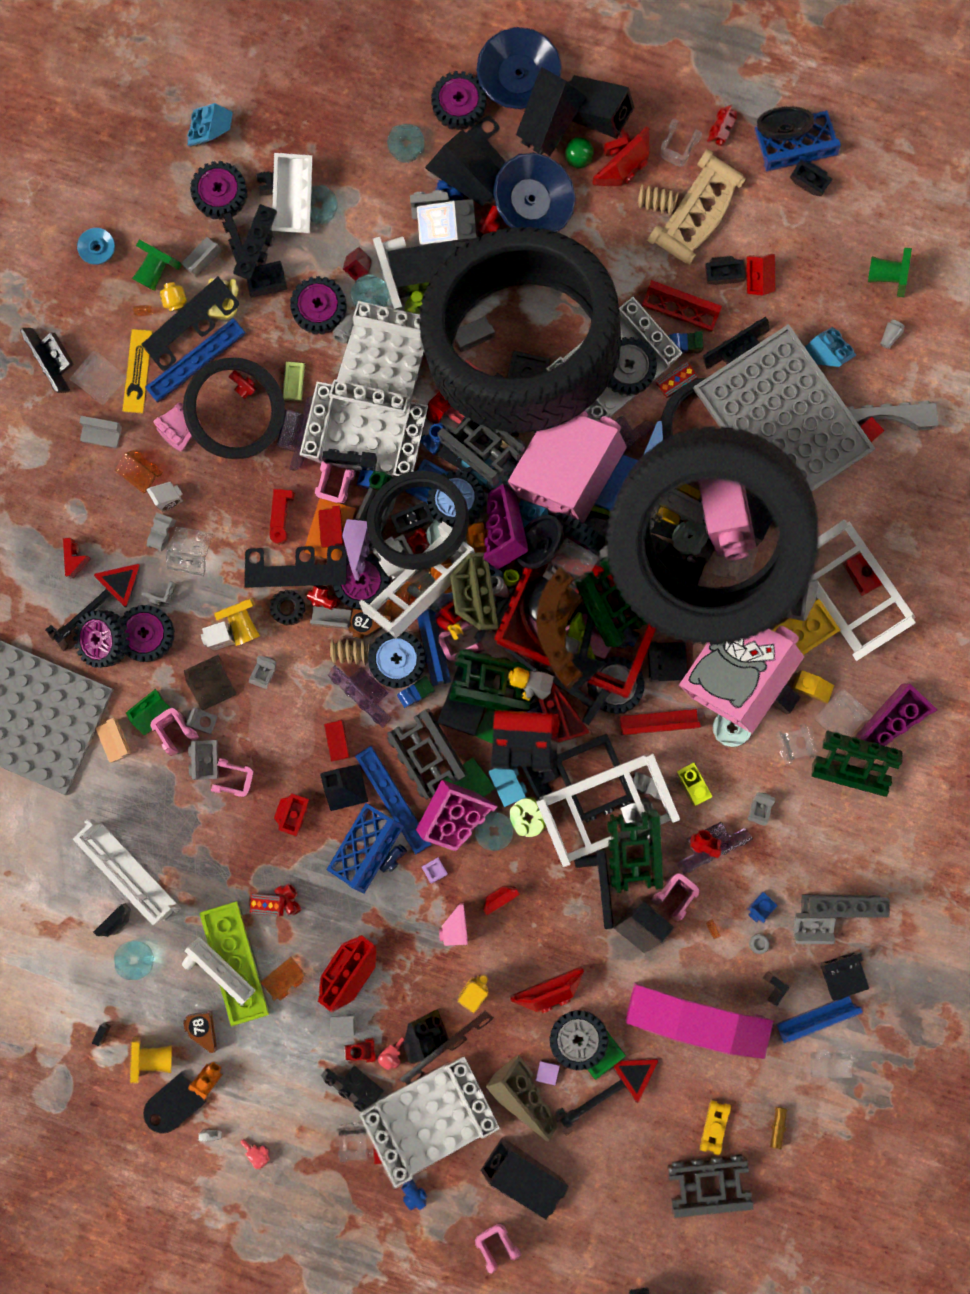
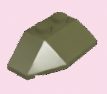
[450,553,498,630]

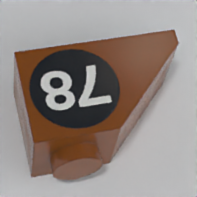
[349,609,392,639]
[183,1011,218,1053]

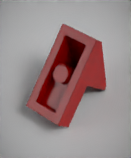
[63,538,91,579]

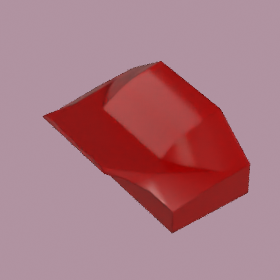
[274,793,310,836]
[483,886,520,915]

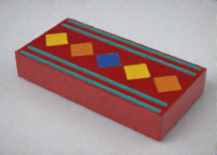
[656,361,698,399]
[250,894,285,916]

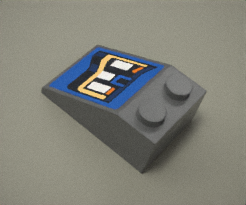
[417,199,476,245]

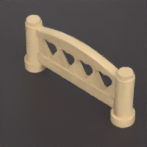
[647,149,746,264]

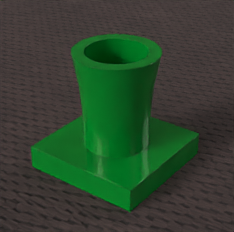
[132,239,182,291]
[868,248,912,297]

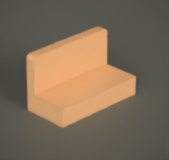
[96,718,132,763]

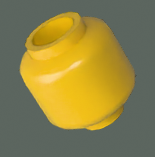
[159,282,187,312]

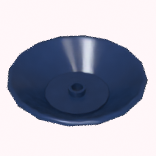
[476,27,562,110]
[493,152,576,232]

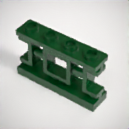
[574,556,648,647]
[449,649,532,712]
[811,731,903,797]
[607,809,664,893]

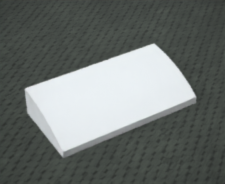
[272,153,312,233]

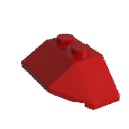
[592,126,649,186]
[318,935,376,1013]
[510,966,584,1014]

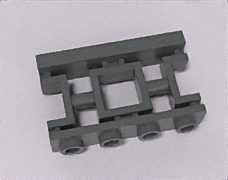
[438,417,525,487]
[387,709,469,800]
[801,895,890,918]
[667,1155,754,1218]

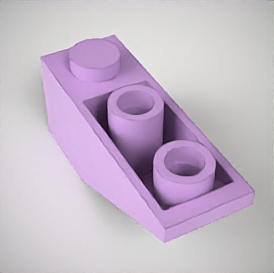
[342,519,371,580]

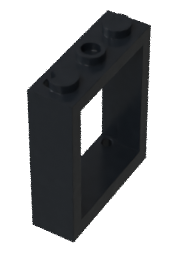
[557,734,633,823]

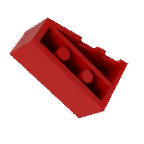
[539,683,591,743]

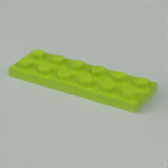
[199,901,270,1026]

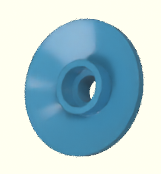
[77,228,115,265]

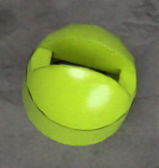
[503,569,519,587]

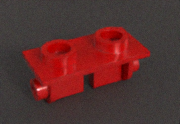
[707,105,737,146]

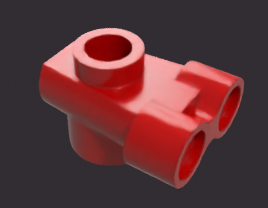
[478,205,500,234]
[228,370,257,399]
[406,528,430,554]
[307,585,340,610]
[690,830,721,858]
[274,883,302,915]
[344,1038,375,1063]

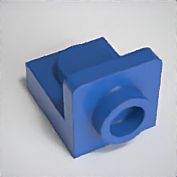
[747,892,778,923]

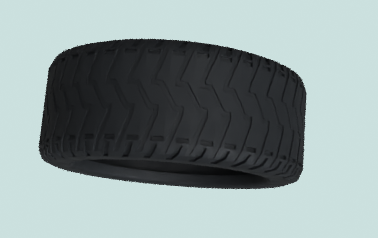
[419,227,621,433]

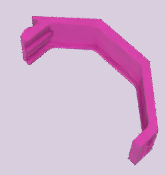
[625,983,774,1059]

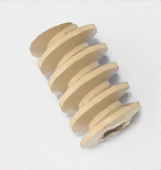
[638,184,678,215]
[330,639,371,665]

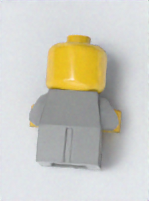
[508,667,554,701]

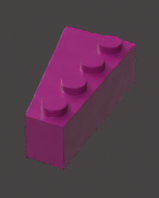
[484,484,529,570]
[855,683,937,746]

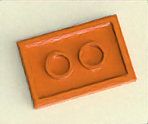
[303,498,356,561]

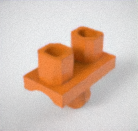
[466,522,487,553]
[188,1062,223,1100]

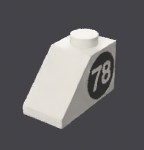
[146,482,183,513]

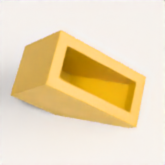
[792,670,834,703]

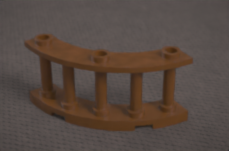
[536,568,583,690]

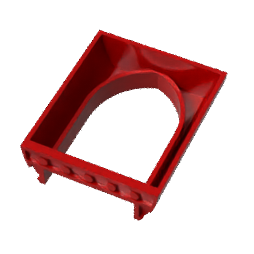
[494,550,656,699]

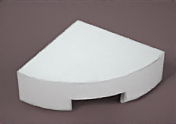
[198,1129,222,1141]

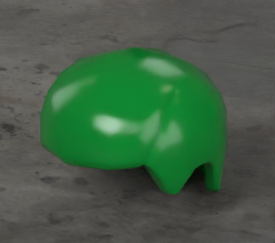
[565,137,594,169]

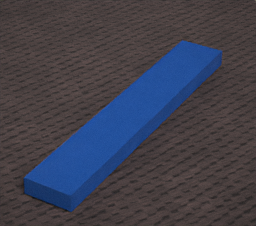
[145,318,246,403]
[355,746,432,855]

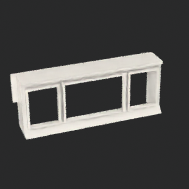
[359,522,475,638]
[73,819,182,925]

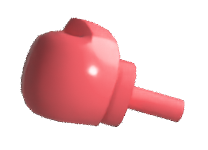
[378,1037,405,1070]
[240,1139,270,1169]

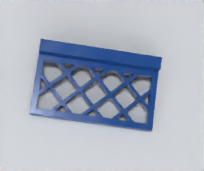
[755,111,841,172]
[417,608,451,687]
[326,803,404,894]
[776,996,863,1043]

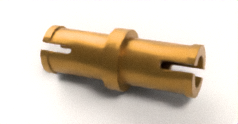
[770,1107,788,1149]

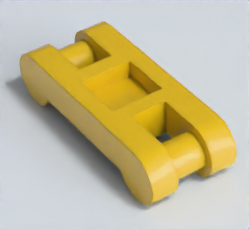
[700,1100,731,1155]

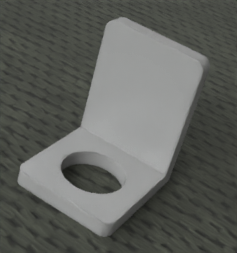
[141,581,176,605]
[186,707,218,734]

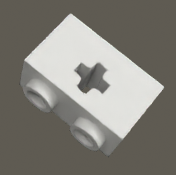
[201,621,235,651]

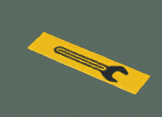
[122,329,152,413]

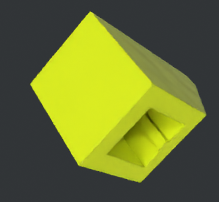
[677,762,713,806]

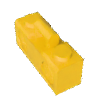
[458,974,488,1013]

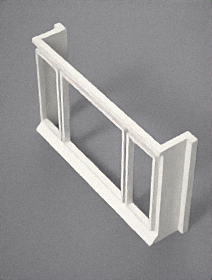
[812,519,916,661]
[536,753,680,867]

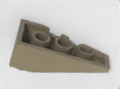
[486,1055,558,1141]

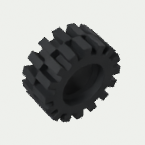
[269,590,306,625]

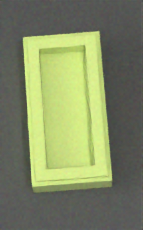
[283,362,305,402]

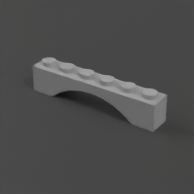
[847,401,938,431]

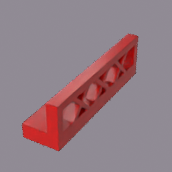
[642,280,722,332]
[620,709,701,736]

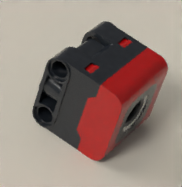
[491,710,559,772]

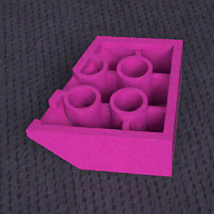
[416,780,498,851]

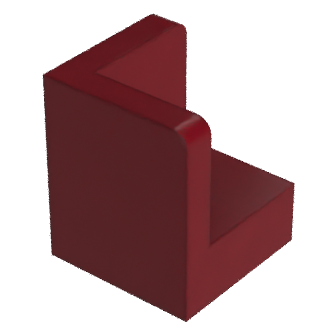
[343,247,372,281]

